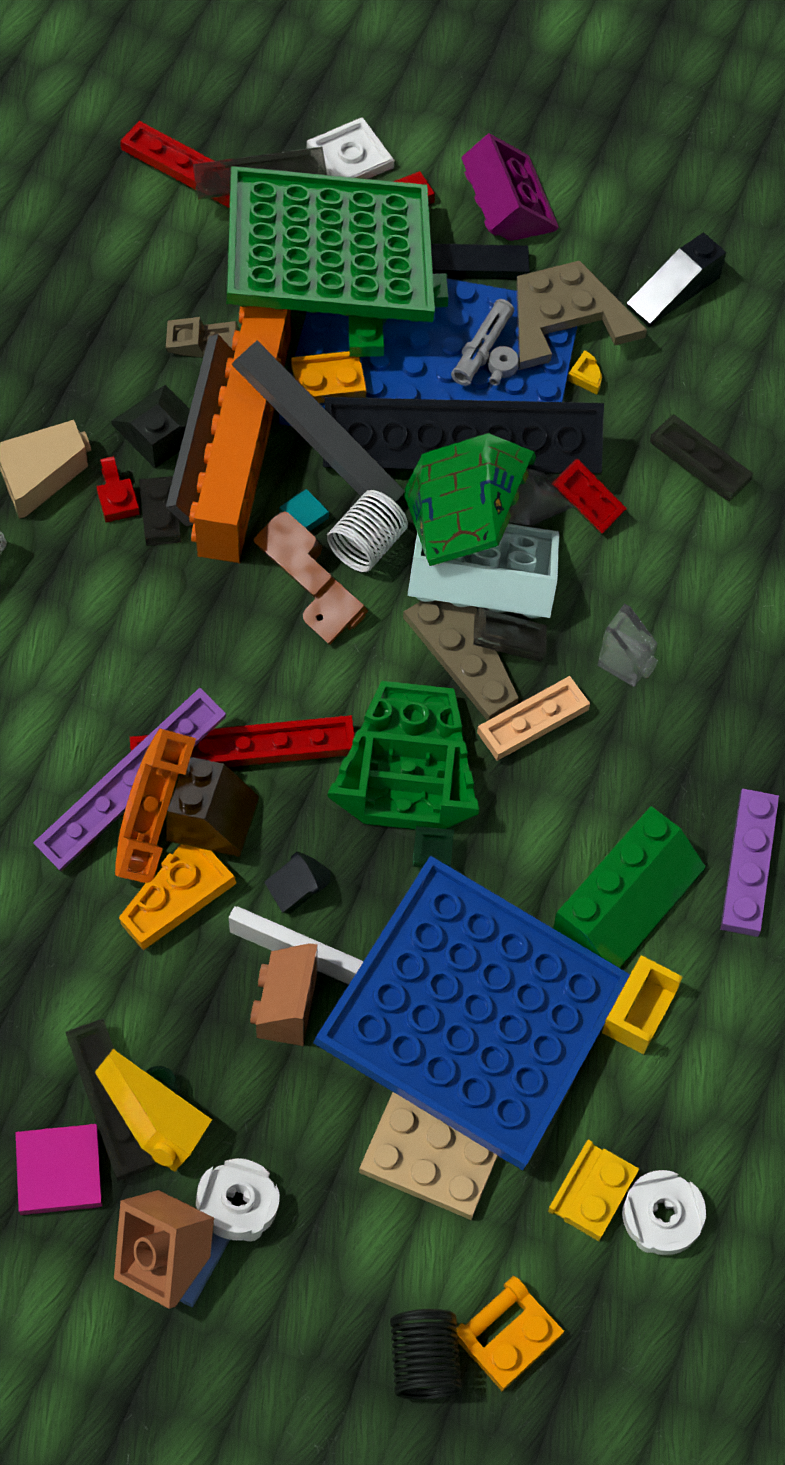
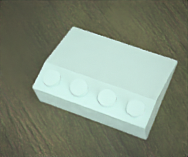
[407,524,559,618]

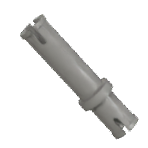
[451,299,514,386]

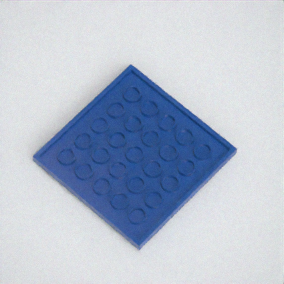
[313,855,630,1171]

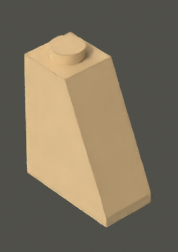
[0,420,91,519]

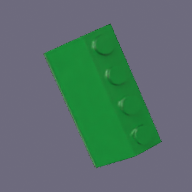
[553,806,706,968]

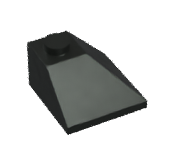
[111,385,190,468]

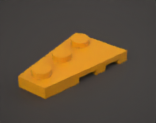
[119,844,236,950]

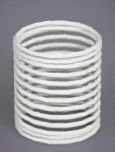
[327,490,408,572]

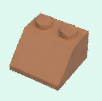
[250,943,318,1046]
[114,1190,214,1309]

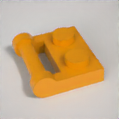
[452,1276,565,1392]

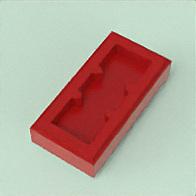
[551,459,627,534]

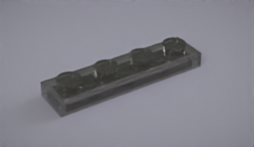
[192,147,327,200]
[65,1018,156,1182]

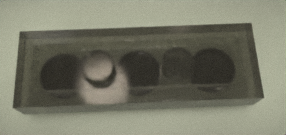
[650,414,753,502]

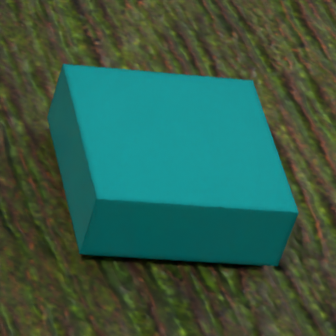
[279,489,329,531]

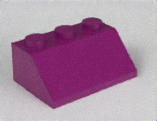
[461,133,559,241]

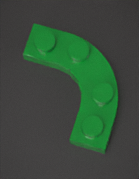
[348,274,448,357]

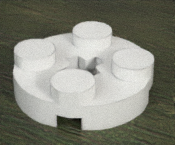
[196,1159,279,1242]
[622,1170,706,1255]

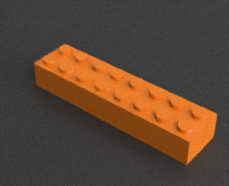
[189,306,292,563]

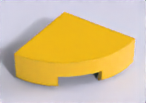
[567,350,602,395]

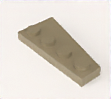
[403,600,519,721]

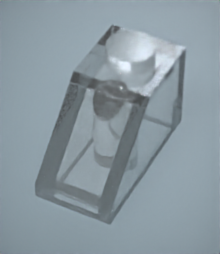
[509,469,573,526]
[597,603,658,687]

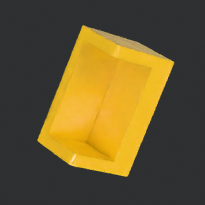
[602,955,683,1055]

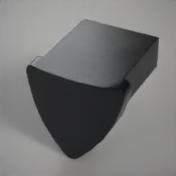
[265,851,331,914]

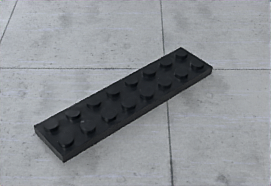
[323,397,604,475]

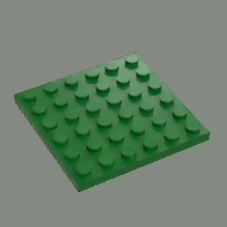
[226,166,435,322]

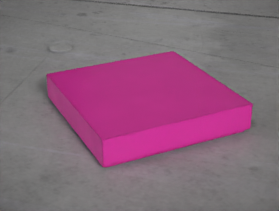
[15,1124,102,1215]

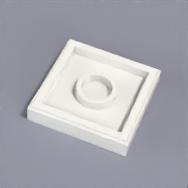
[307,117,394,179]

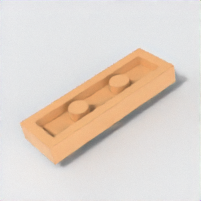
[477,676,590,761]

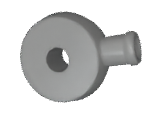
[487,346,519,386]

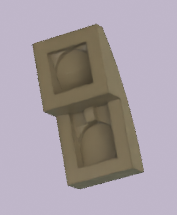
[166,317,240,357]

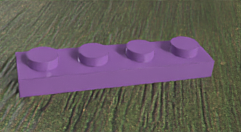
[720,789,779,937]

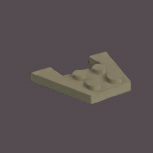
[516,261,647,370]

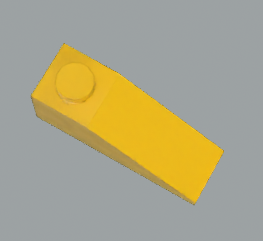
[95,1049,212,1172]

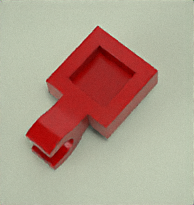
[96,456,140,523]

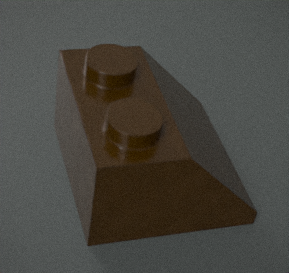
[166,757,259,857]

